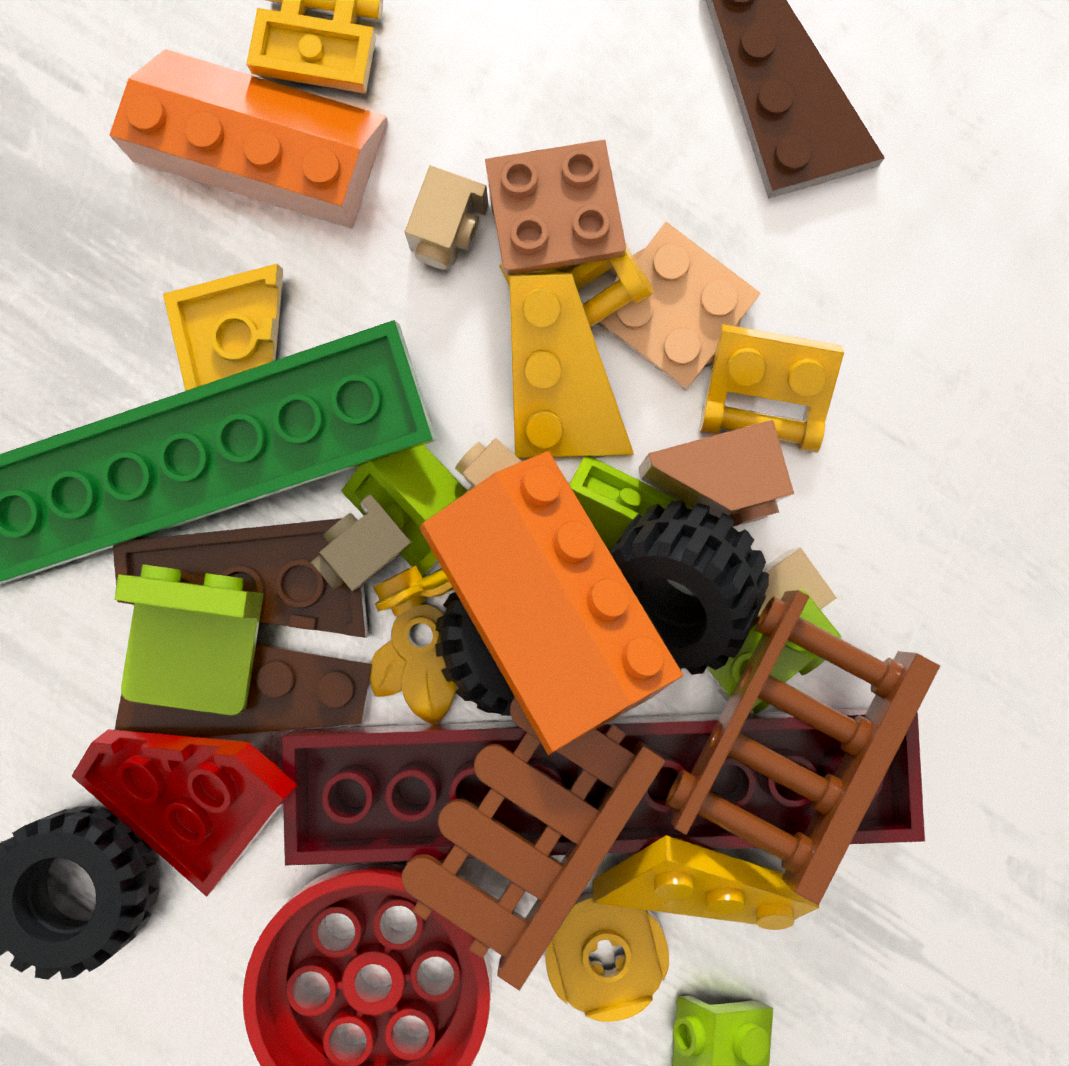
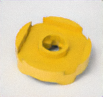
[545,892,669,1022]

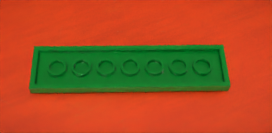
[0,320,437,585]

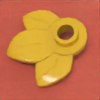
[373,565,454,616]
[370,604,456,725]

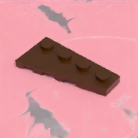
[706,0,885,199]
[113,518,369,638]
[114,643,372,737]

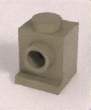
[311,494,411,593]

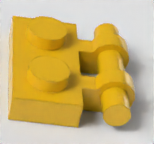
[247,0,383,94]

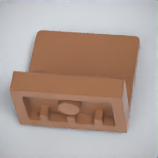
[485,139,626,275]

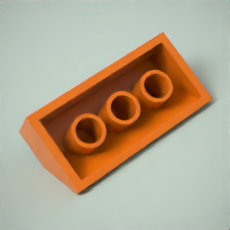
[109,49,388,229]
[419,450,684,755]

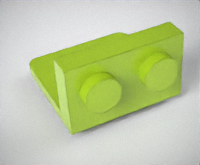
[114,564,264,715]

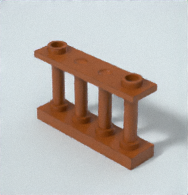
[665,590,941,906]

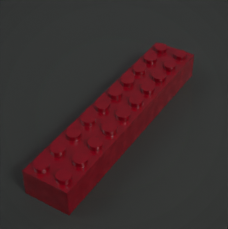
[282,708,925,866]

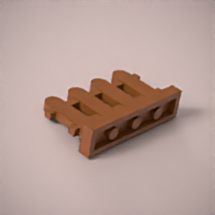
[402,697,666,991]

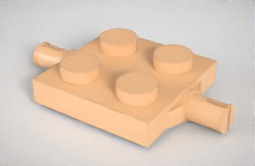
[597,222,761,391]

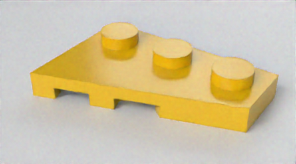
[163,263,283,391]
[510,272,634,458]
[593,835,819,930]

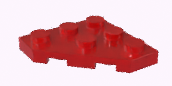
[71,729,297,897]

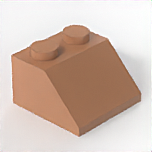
[638,419,794,527]

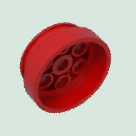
[243,863,492,1066]

